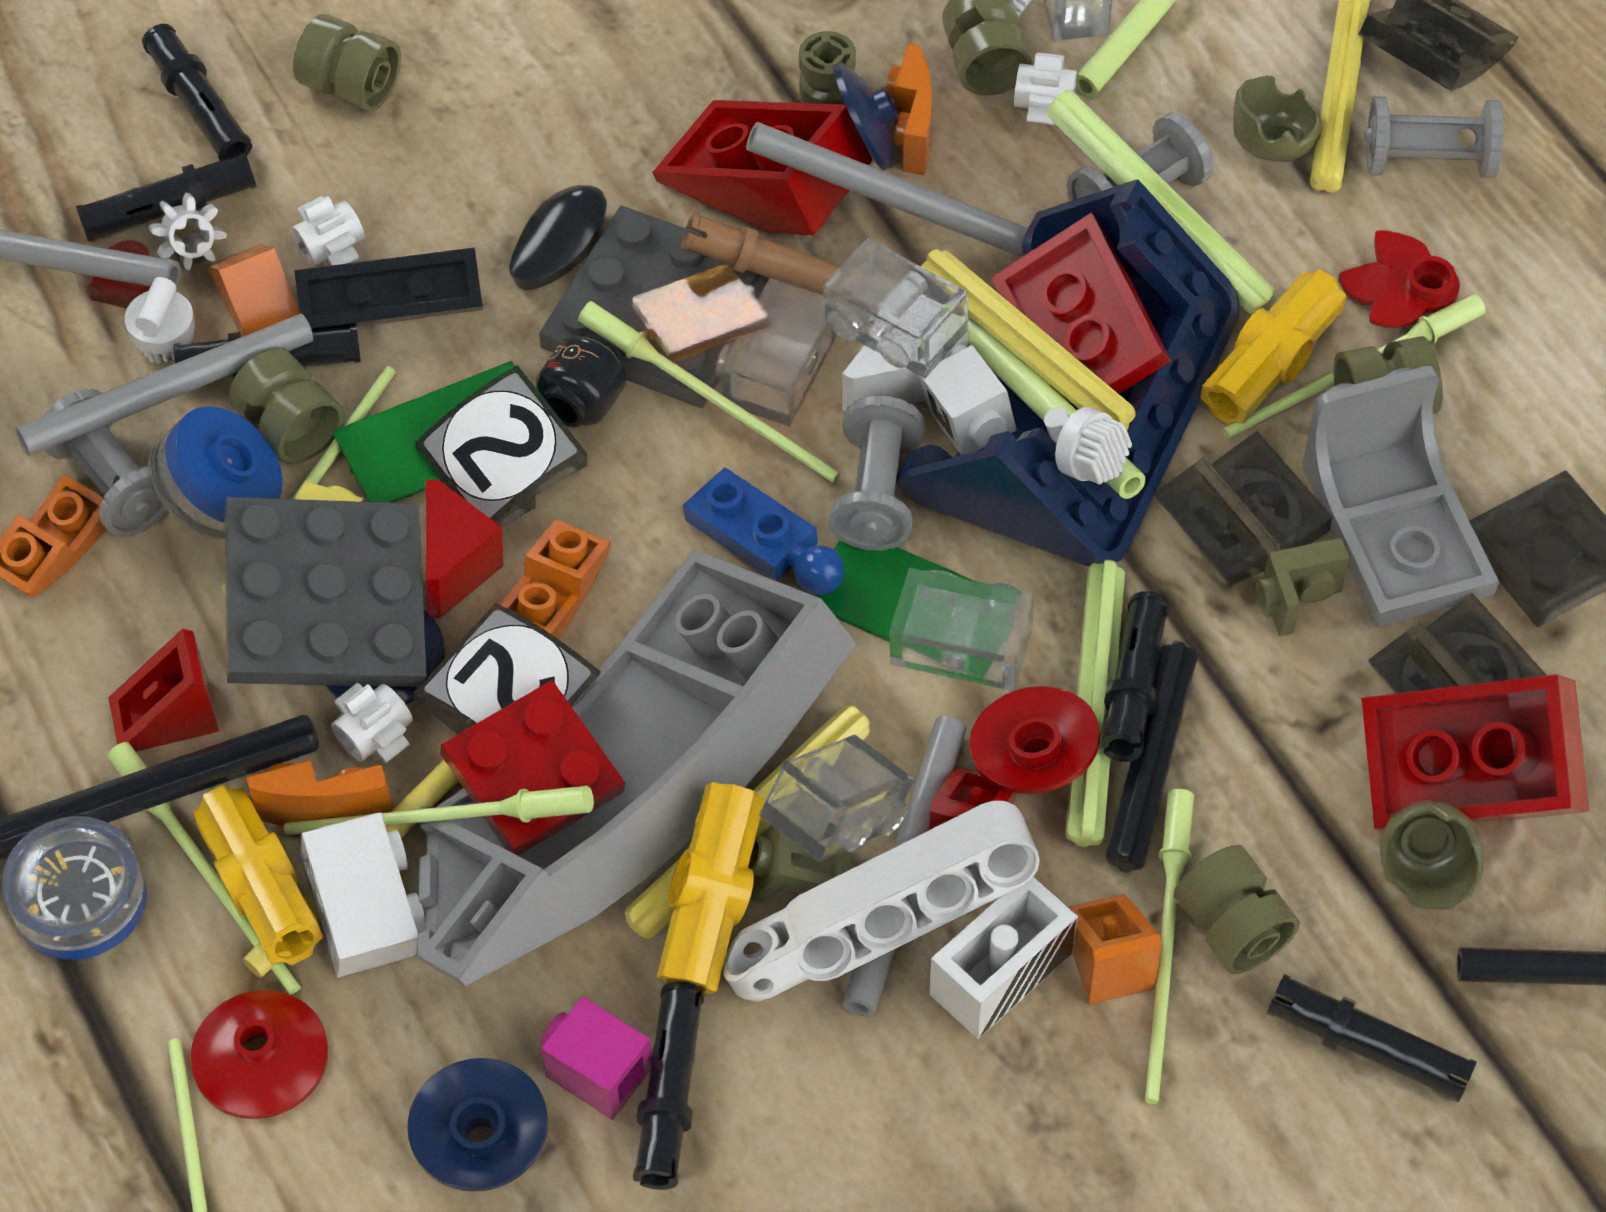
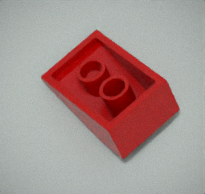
[652,100,873,236]
[1361,674,1590,829]

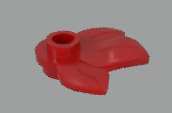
[1338,230,1460,328]

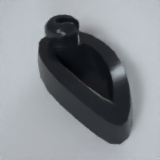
[509,185,607,290]

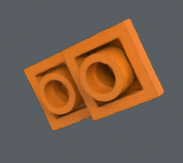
[886,43,932,176]
[0,474,106,599]
[495,519,611,644]
[246,760,393,826]

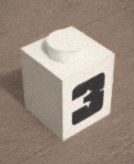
[919,345,1017,456]

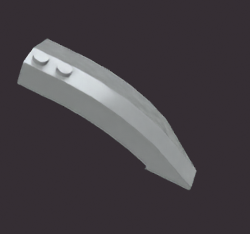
[417,549,857,986]

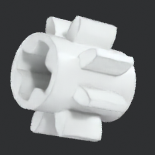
[1014,52,1077,125]
[149,193,227,270]
[291,196,365,267]
[331,683,413,764]

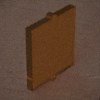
[631,263,770,363]

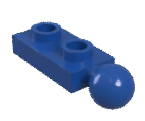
[682,467,845,596]

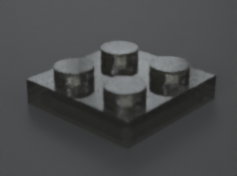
[1470,470,1606,628]

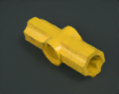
[1200,269,1347,425]
[656,782,765,995]
[192,785,323,966]

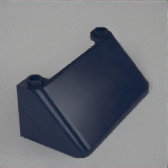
[896,179,1240,567]

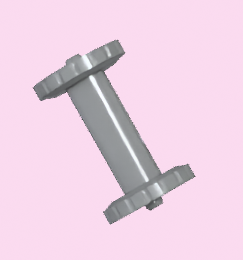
[1365,96,1503,178]
[1067,112,1213,201]
[43,389,178,537]
[829,395,925,551]

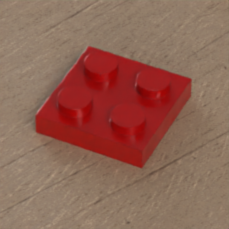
[440,680,625,856]

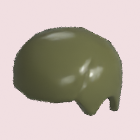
[1233,75,1322,162]
[1379,799,1484,909]

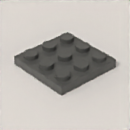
[539,205,778,408]
[224,497,426,687]

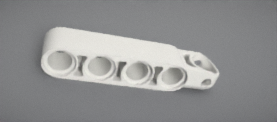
[723,801,1040,1002]

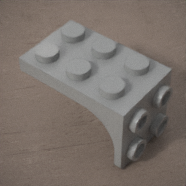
[1302,366,1499,627]

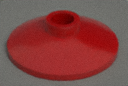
[969,686,1100,794]
[190,990,329,1119]

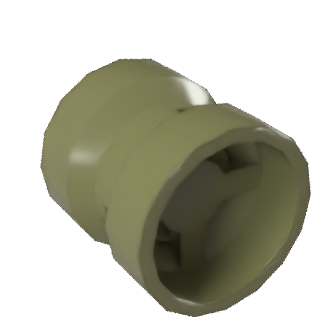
[799,31,856,105]

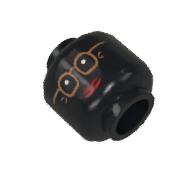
[536,336,626,428]

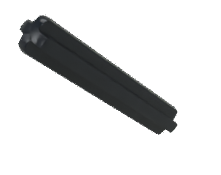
[1106,641,1198,873]

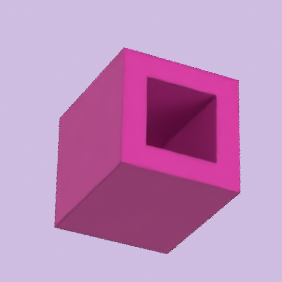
[541,996,652,1120]

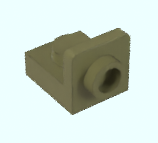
[1256,537,1350,636]
[748,815,853,903]

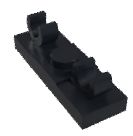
[294,247,483,330]

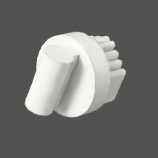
[124,277,195,364]
[1044,407,1132,484]

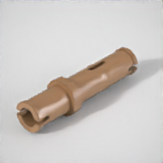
[680,212,862,308]

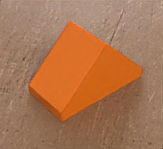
[206,244,300,337]
[1068,894,1162,1004]

